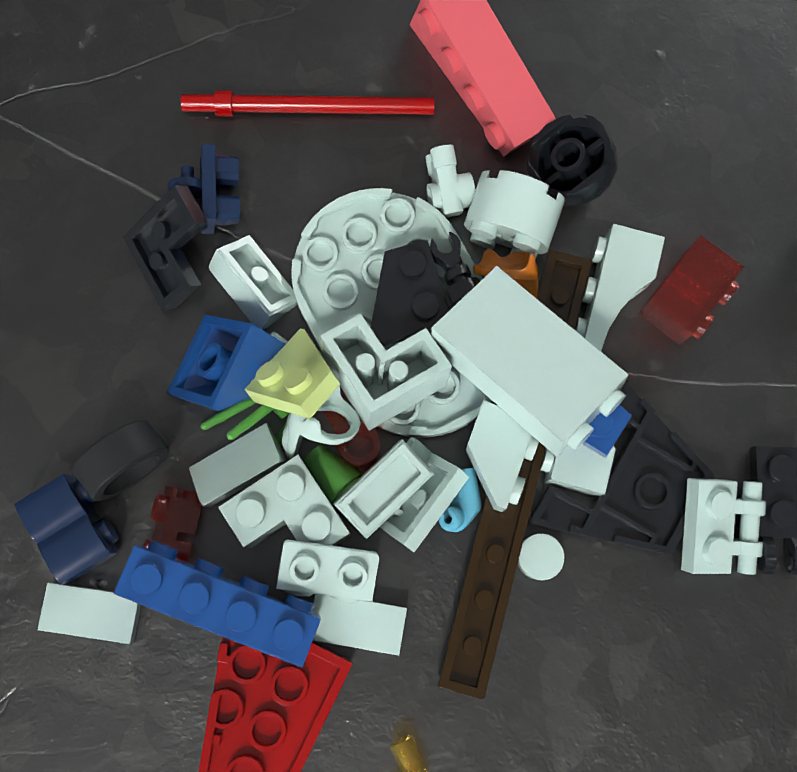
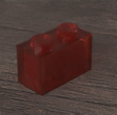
[638,235,744,345]

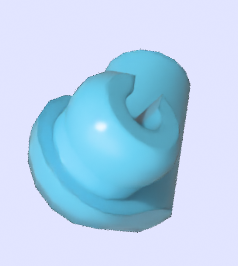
[438,468,482,532]

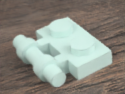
[681,478,766,575]

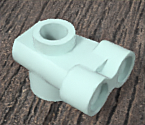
[425,144,476,218]

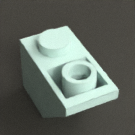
[466,400,539,512]

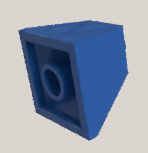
[166,315,285,411]

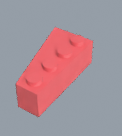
[410,0,556,157]

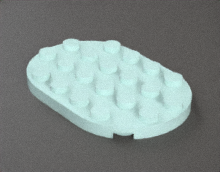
[292,188,492,438]

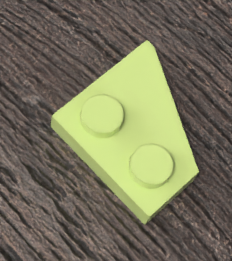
[244,328,340,419]

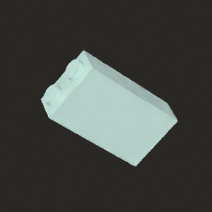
[431,266,629,457]

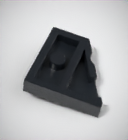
[370,240,450,346]

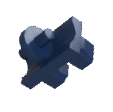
[168,143,240,234]

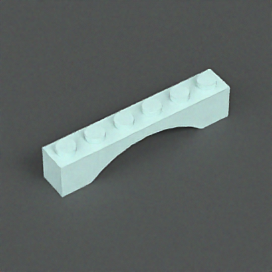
[541,224,665,497]

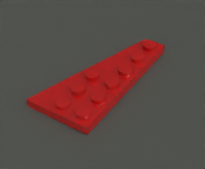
[199,637,353,772]

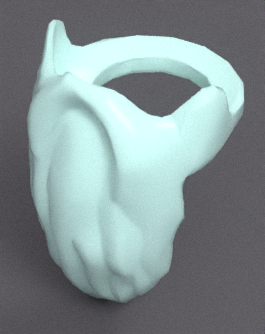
[282,386,361,461]

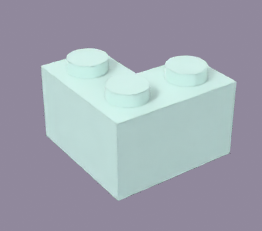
[320,313,452,431]
[218,455,351,548]

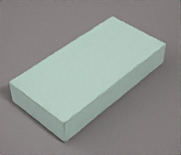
[333,439,434,539]
[38,582,141,644]
[312,594,407,656]

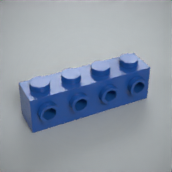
[113,540,321,667]

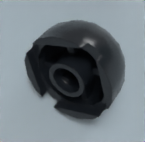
[526,114,618,206]

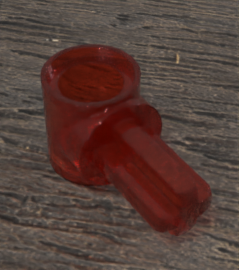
[322,390,381,471]

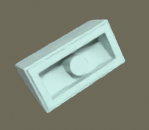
[209,235,298,330]
[189,423,288,507]

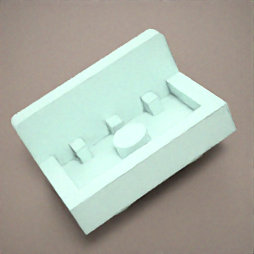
[379,437,469,552]
[276,540,379,603]

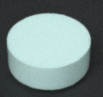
[518,534,564,580]

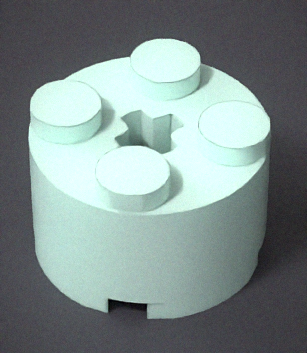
[464,170,565,260]

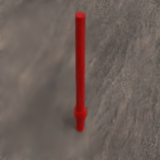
[181,90,434,116]

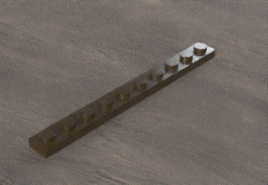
[437,249,592,700]

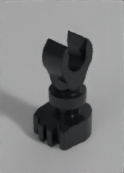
[430,232,480,310]

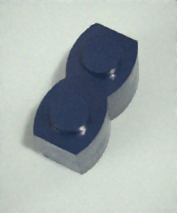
[14,474,119,584]

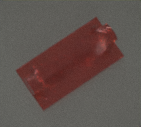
[143,486,202,563]

